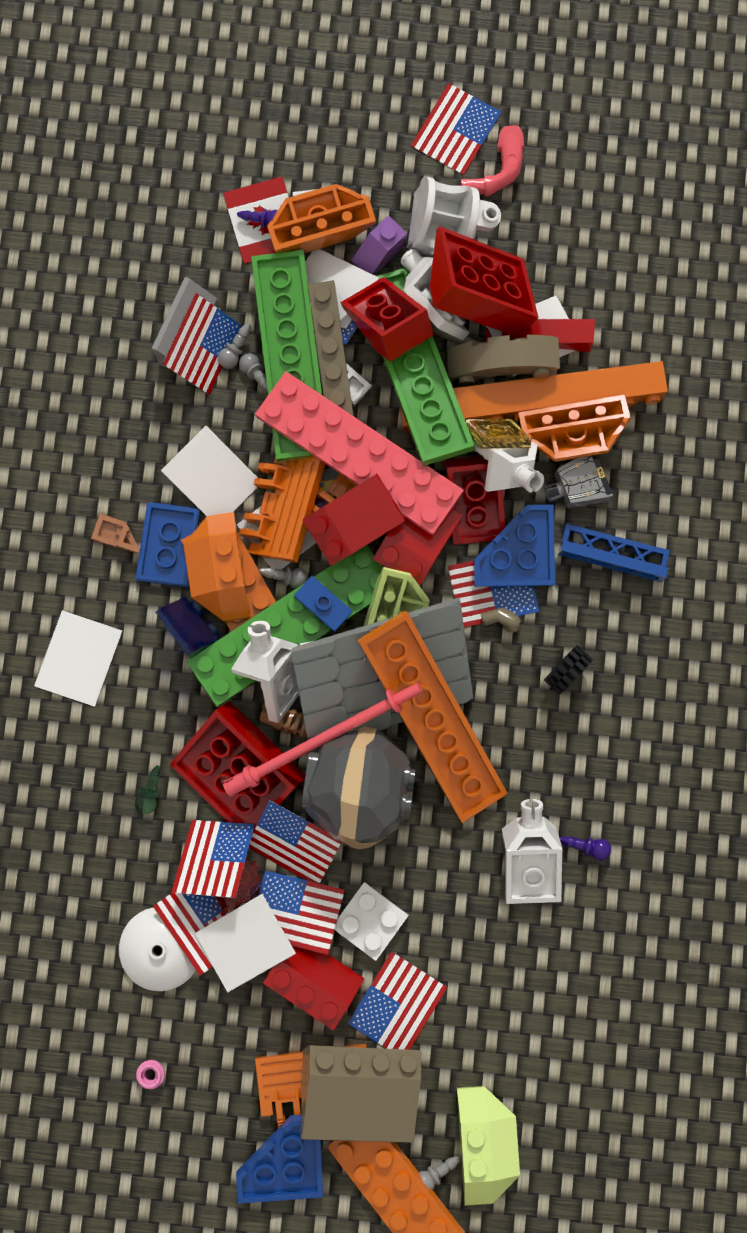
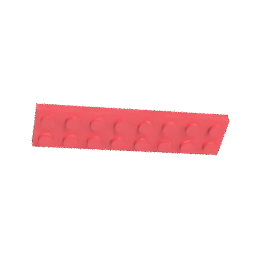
[255,372,464,536]

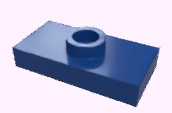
[294,576,353,633]

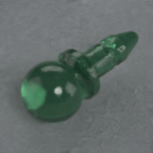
[135,765,160,814]

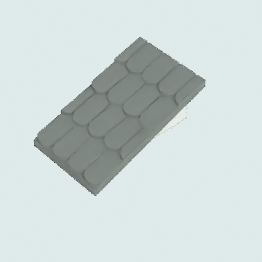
[291,597,473,751]

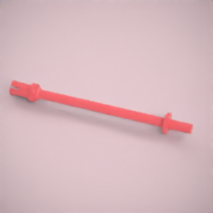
[223,682,423,797]

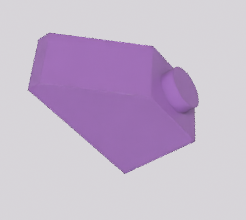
[351,215,407,275]

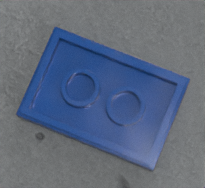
[135,502,201,588]

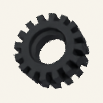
[544,645,593,695]

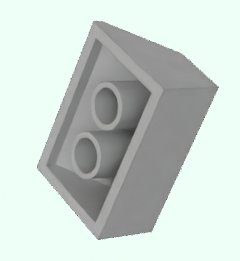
[152,277,221,368]

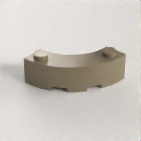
[447,335,560,386]

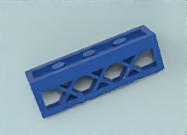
[558,523,670,582]

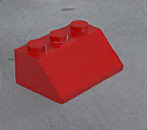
[263,946,365,1031]

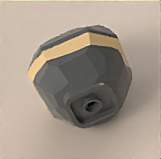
[302,727,415,849]

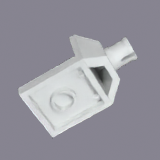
[401,249,470,340]
[468,424,544,493]
[231,621,299,723]
[502,799,562,904]

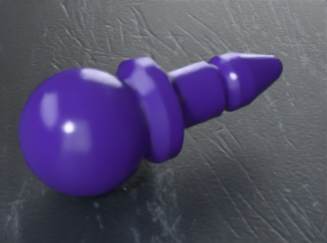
[237,209,278,228]
[559,836,611,861]

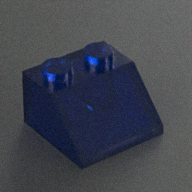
[155,596,220,659]

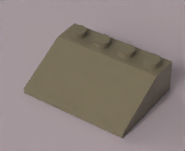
[301,1045,421,1143]

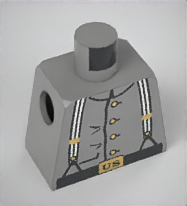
[544,455,613,508]

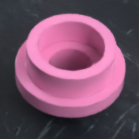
[136,1060,165,1089]

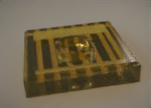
[465,419,532,449]

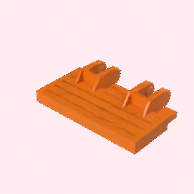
[239,456,325,563]
[255,1043,367,1128]

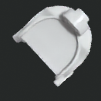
[407,176,501,258]

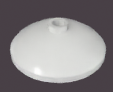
[119,907,196,991]

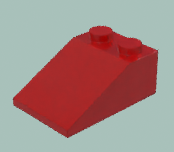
[341,277,433,362]
[444,456,505,545]
[302,473,406,566]
[373,508,463,586]

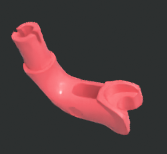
[461,125,524,197]

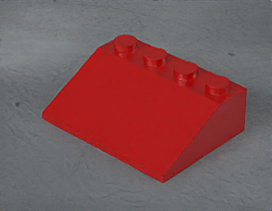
[430,226,539,338]
[169,701,306,834]

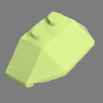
[364,567,430,626]
[457,1086,520,1205]

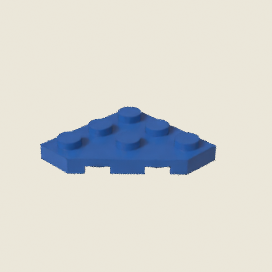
[473,505,555,587]
[236,1115,323,1204]

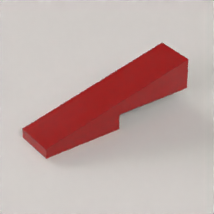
[485,319,595,352]

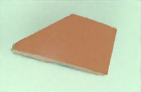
[91,514,140,554]

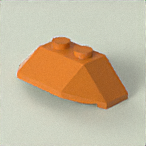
[267,184,376,253]
[518,395,630,462]
[183,512,251,622]

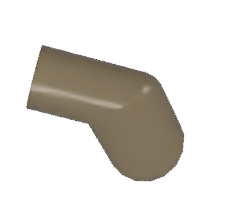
[480,608,521,633]

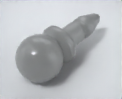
[218,323,251,369]
[239,353,268,391]
[259,567,309,589]
[419,1156,461,1190]

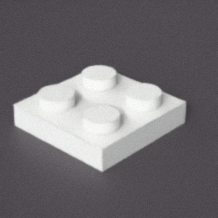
[335,882,409,961]

